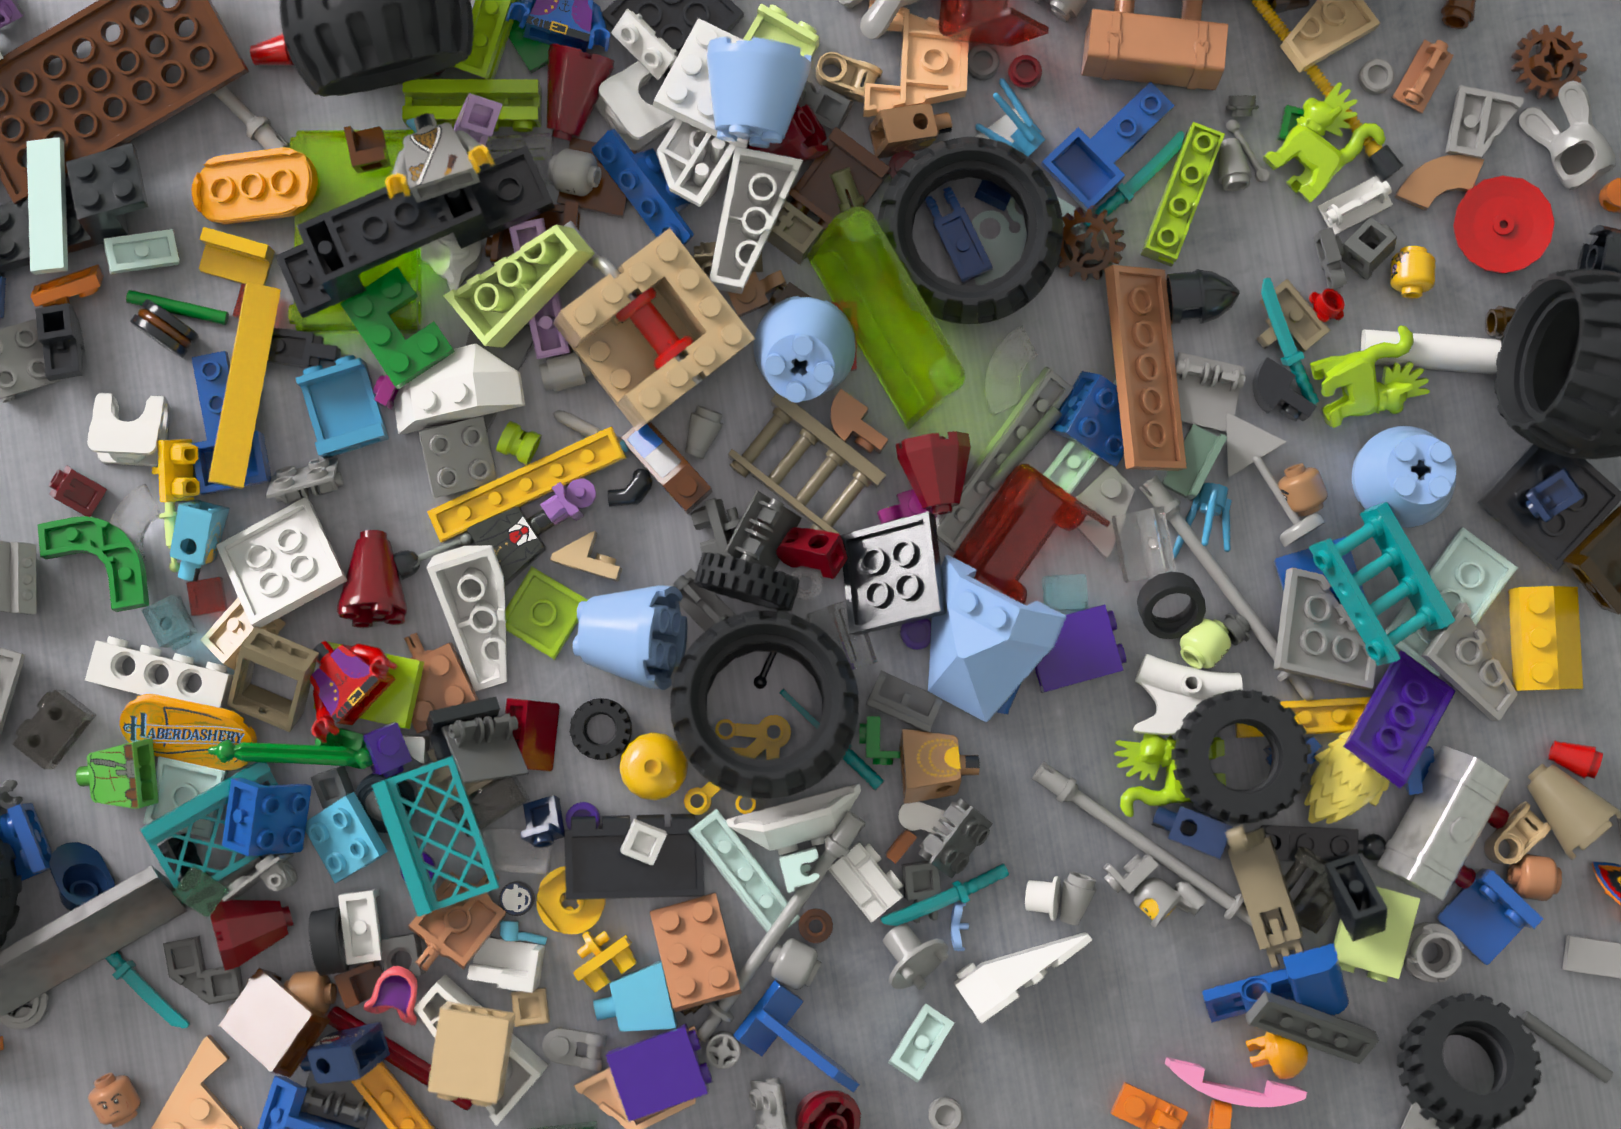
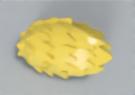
[1304,731,1390,824]

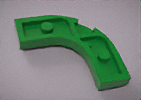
[37,516,149,612]

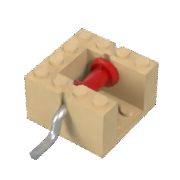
[553,221,755,431]

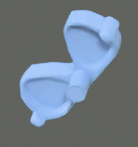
[950,902,969,951]

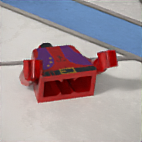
[310,641,397,744]

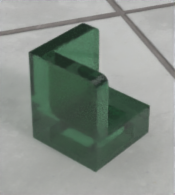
[171,865,229,917]

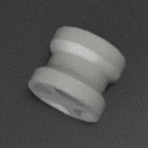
[706,1031,741,1069]

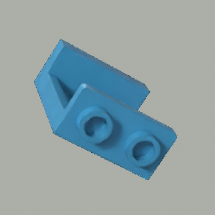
[295,355,389,458]

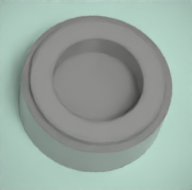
[1358,58,1394,94]
[928,1097,963,1129]

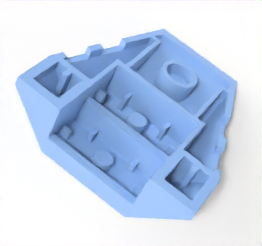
[928,555,1067,722]

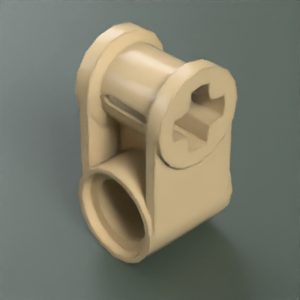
[815,52,883,103]
[1484,801,1551,864]

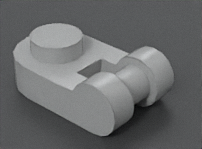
[542,1027,607,1071]

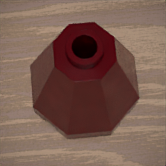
[746,98,829,162]
[896,431,971,515]
[207,899,294,971]

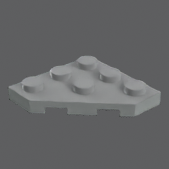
[1274,568,1376,690]

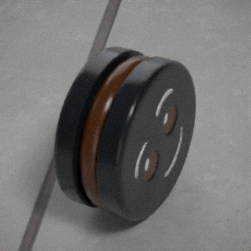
[130,299,199,358]

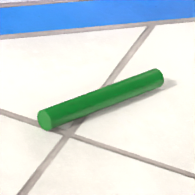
[126,290,229,325]

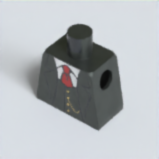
[467,507,555,585]

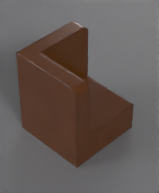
[344,126,391,174]
[334,960,384,1009]

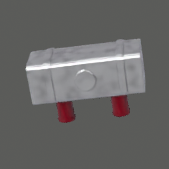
[1377,745,1510,901]

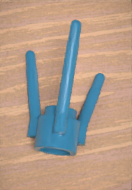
[975,78,1046,157]
[1170,483,1232,559]

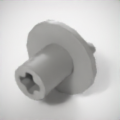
[883,923,949,990]

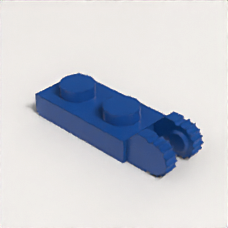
[924,186,993,284]

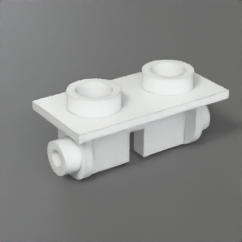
[611,9,678,80]
[1318,176,1393,235]

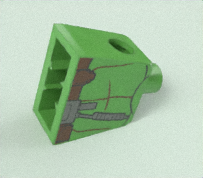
[76,738,159,809]

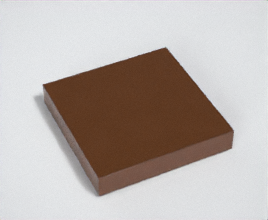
[557,137,637,218]

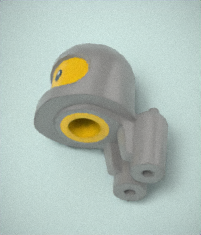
[1134,877,1207,928]

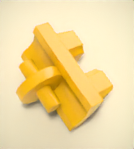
[151,439,200,502]
[573,931,637,993]

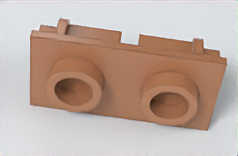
[1392,39,1454,114]

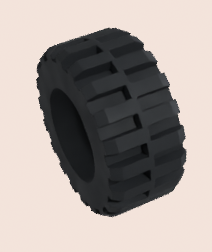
[1171,689,1311,823]
[1397,993,1541,1129]

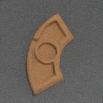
[1394,155,1484,211]

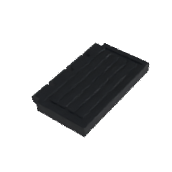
[564,814,704,900]

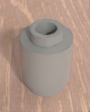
[539,352,591,392]

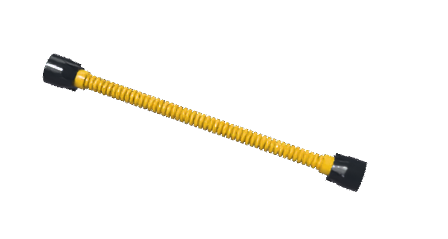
[1250,0,1404,182]

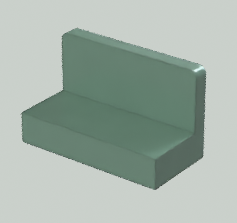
[1162,424,1227,501]

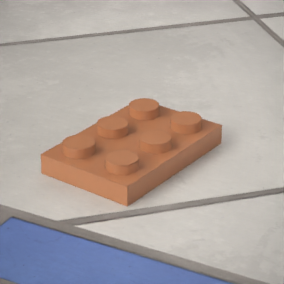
[649,893,742,1012]

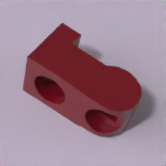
[776,527,848,579]

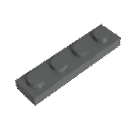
[1245,991,1379,1064]

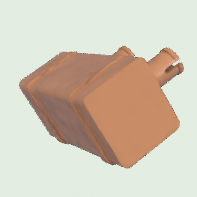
[1082,0,1228,90]

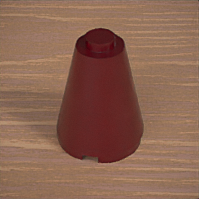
[547,44,615,142]

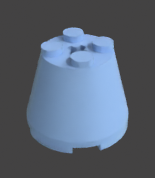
[707,37,812,148]
[753,296,856,403]
[1352,426,1456,528]
[573,585,687,690]

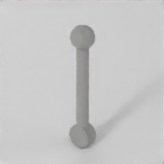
[1226,120,1270,182]

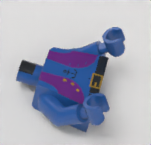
[505,0,611,53]

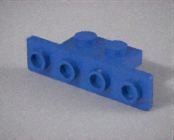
[592,129,694,245]

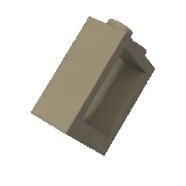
[227,626,319,732]

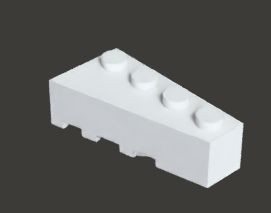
[709,146,803,294]
[414,974,548,1126]

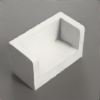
[338,888,383,965]

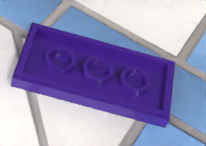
[1343,650,1456,789]

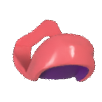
[363,966,418,1026]

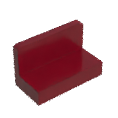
[505,698,560,771]

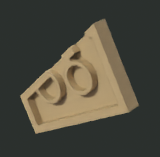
[1280,0,1380,73]

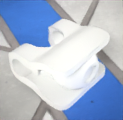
[596,61,677,152]
[87,393,170,466]

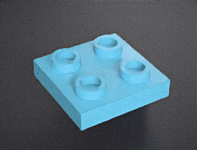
[305,792,388,884]

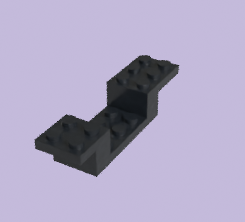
[0,143,148,273]
[276,146,555,318]

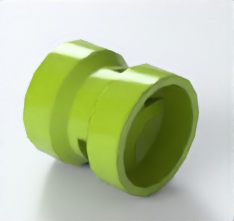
[496,421,542,465]

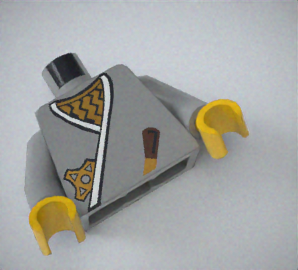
[385,113,494,203]

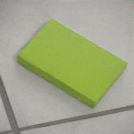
[313,642,424,729]

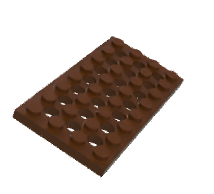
[0,0,249,204]

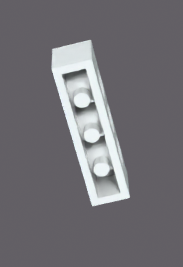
[85,636,234,709]

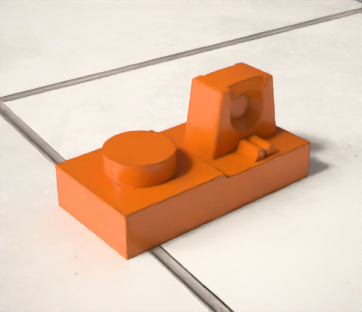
[30,264,104,307]
[1110,1081,1189,1129]

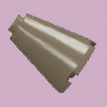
[1527,764,1621,861]

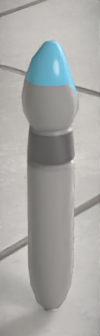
[553,410,628,452]

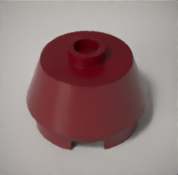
[795,1090,862,1129]

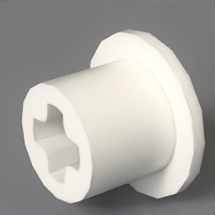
[1025,876,1061,921]

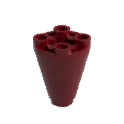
[337,530,407,628]

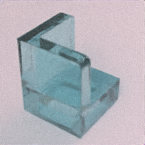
[1042,574,1088,611]

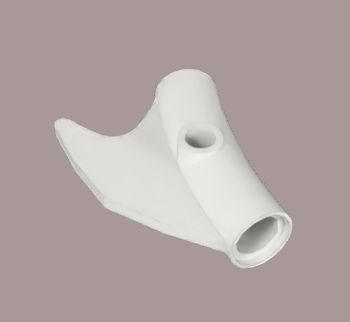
[1133,654,1243,735]

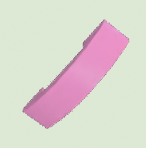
[1165,1057,1307,1107]

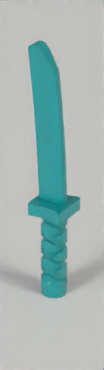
[1083,131,1185,227]
[1261,277,1319,404]
[779,689,884,791]
[880,863,1009,926]
[105,951,190,1028]

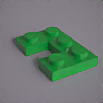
[341,266,455,389]

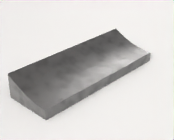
[0,865,187,1017]

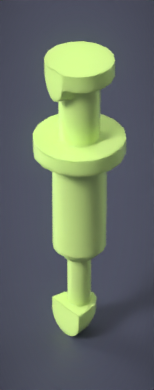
[159,502,180,572]

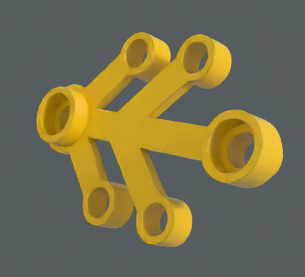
[684,715,791,815]

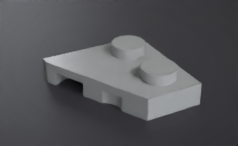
[1445,85,1524,159]
[1061,465,1135,559]

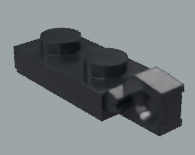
[267,328,341,368]

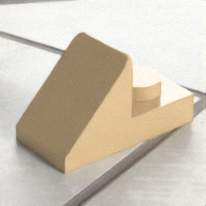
[550,531,622,582]

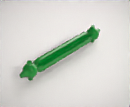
[208,740,373,769]

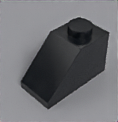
[1325,853,1388,941]

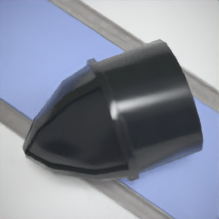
[1166,269,1240,325]

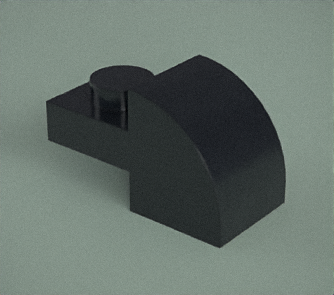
[35,303,84,381]
[1252,357,1317,421]

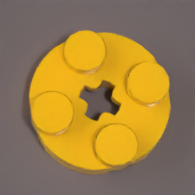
[536,866,606,934]

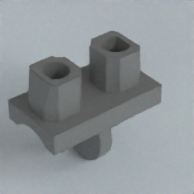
[691,498,741,558]

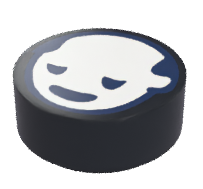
[499,881,535,916]

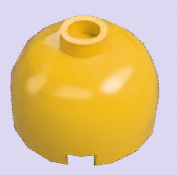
[619,732,688,801]

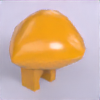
[1246,1032,1308,1080]

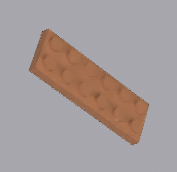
[1105,265,1187,471]

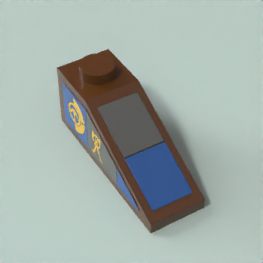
[621,421,713,514]

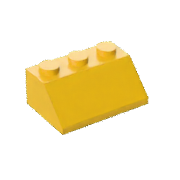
[1508,586,1583,691]

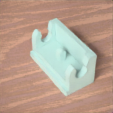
[779,846,819,893]

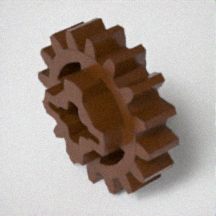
[1511,25,1588,100]
[1058,206,1126,281]

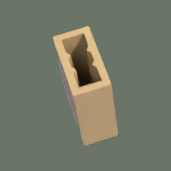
[427,1001,516,1106]

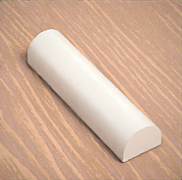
[1360,329,1502,374]

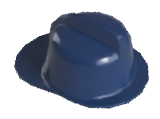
[49,842,116,911]

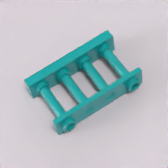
[1309,502,1456,666]

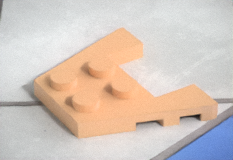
[863,0,969,117]
[151,1035,243,1129]

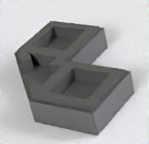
[163,936,244,1005]

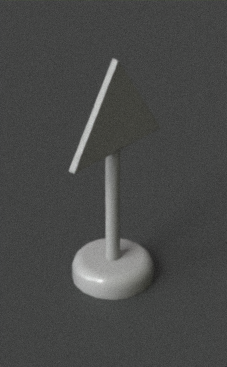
[1226,412,1325,547]

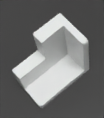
[467,937,546,993]

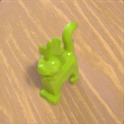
[1262,82,1386,203]
[1310,325,1430,428]
[1114,734,1226,817]

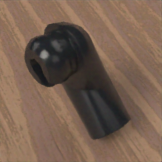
[608,469,653,507]

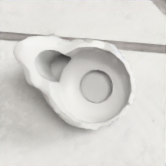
[419,233,483,291]

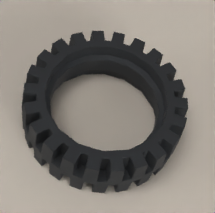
[694,552,800,611]

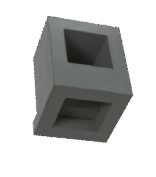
[1341,217,1397,280]

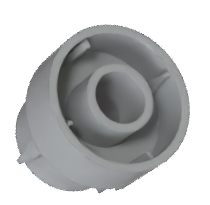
[1403,922,1464,983]

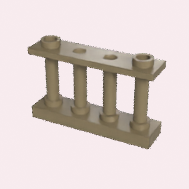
[728,393,886,534]

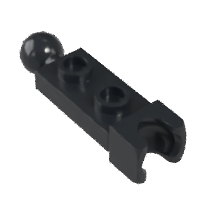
[1261,825,1387,863]

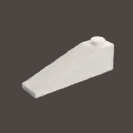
[427,545,508,692]
[954,932,1092,1024]

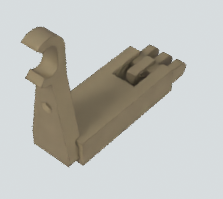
[1226,826,1304,970]

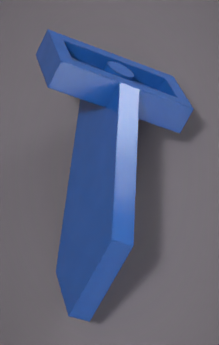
[733,980,860,1093]
[257,1076,360,1129]

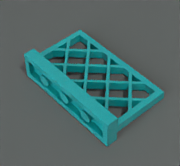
[372,756,500,917]
[139,762,278,902]

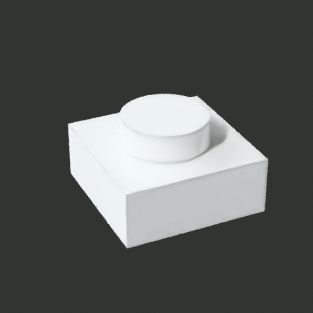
[620,819,667,866]

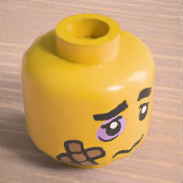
[1390,246,1436,299]

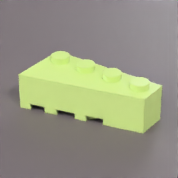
[443,225,595,348]

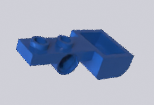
[1041,82,1174,212]
[191,351,271,495]
[1202,943,1349,1023]

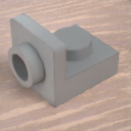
[1103,854,1159,894]

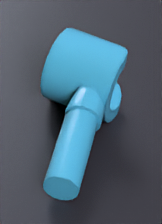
[500,921,547,945]

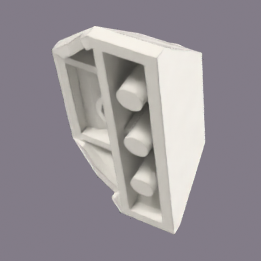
[656,118,735,207]
[394,343,525,435]
[726,783,861,855]

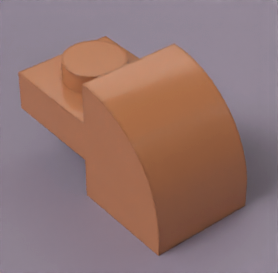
[830,389,888,454]

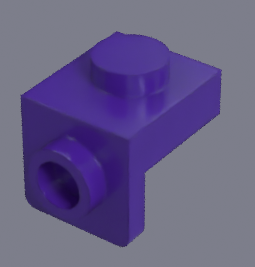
[362,722,412,777]

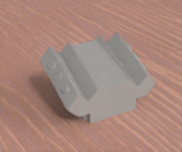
[0,541,36,615]

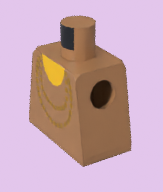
[868,103,952,159]
[899,729,980,804]

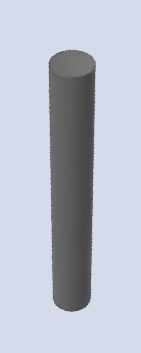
[985,407,1062,491]
[1521,1011,1613,1083]

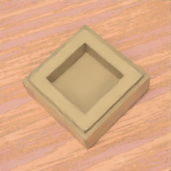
[511,987,550,1027]

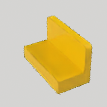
[199,227,275,286]

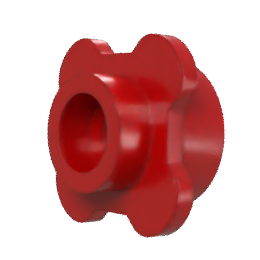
[1309,288,1345,322]

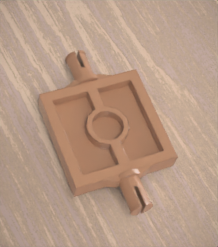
[404,633,479,734]
[409,872,506,971]

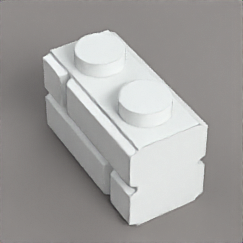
[829,842,904,922]

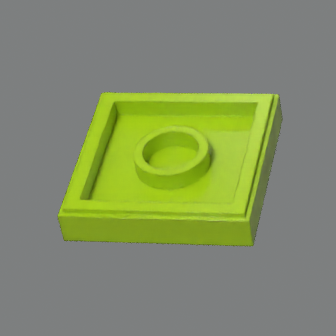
[505,566,588,660]

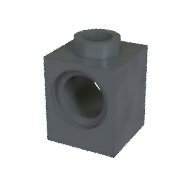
[380,933,426,982]

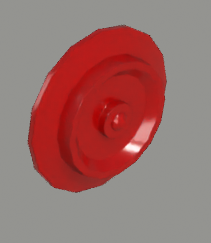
[1453,175,1555,274]

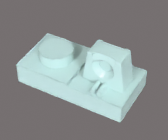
[103,229,180,274]
[888,1004,954,1082]

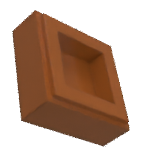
[885,829,918,864]

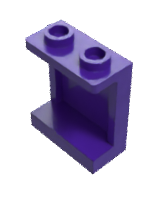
[1034,604,1127,693]
[605,1024,713,1122]

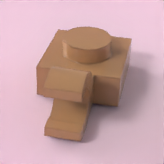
[727,270,787,317]

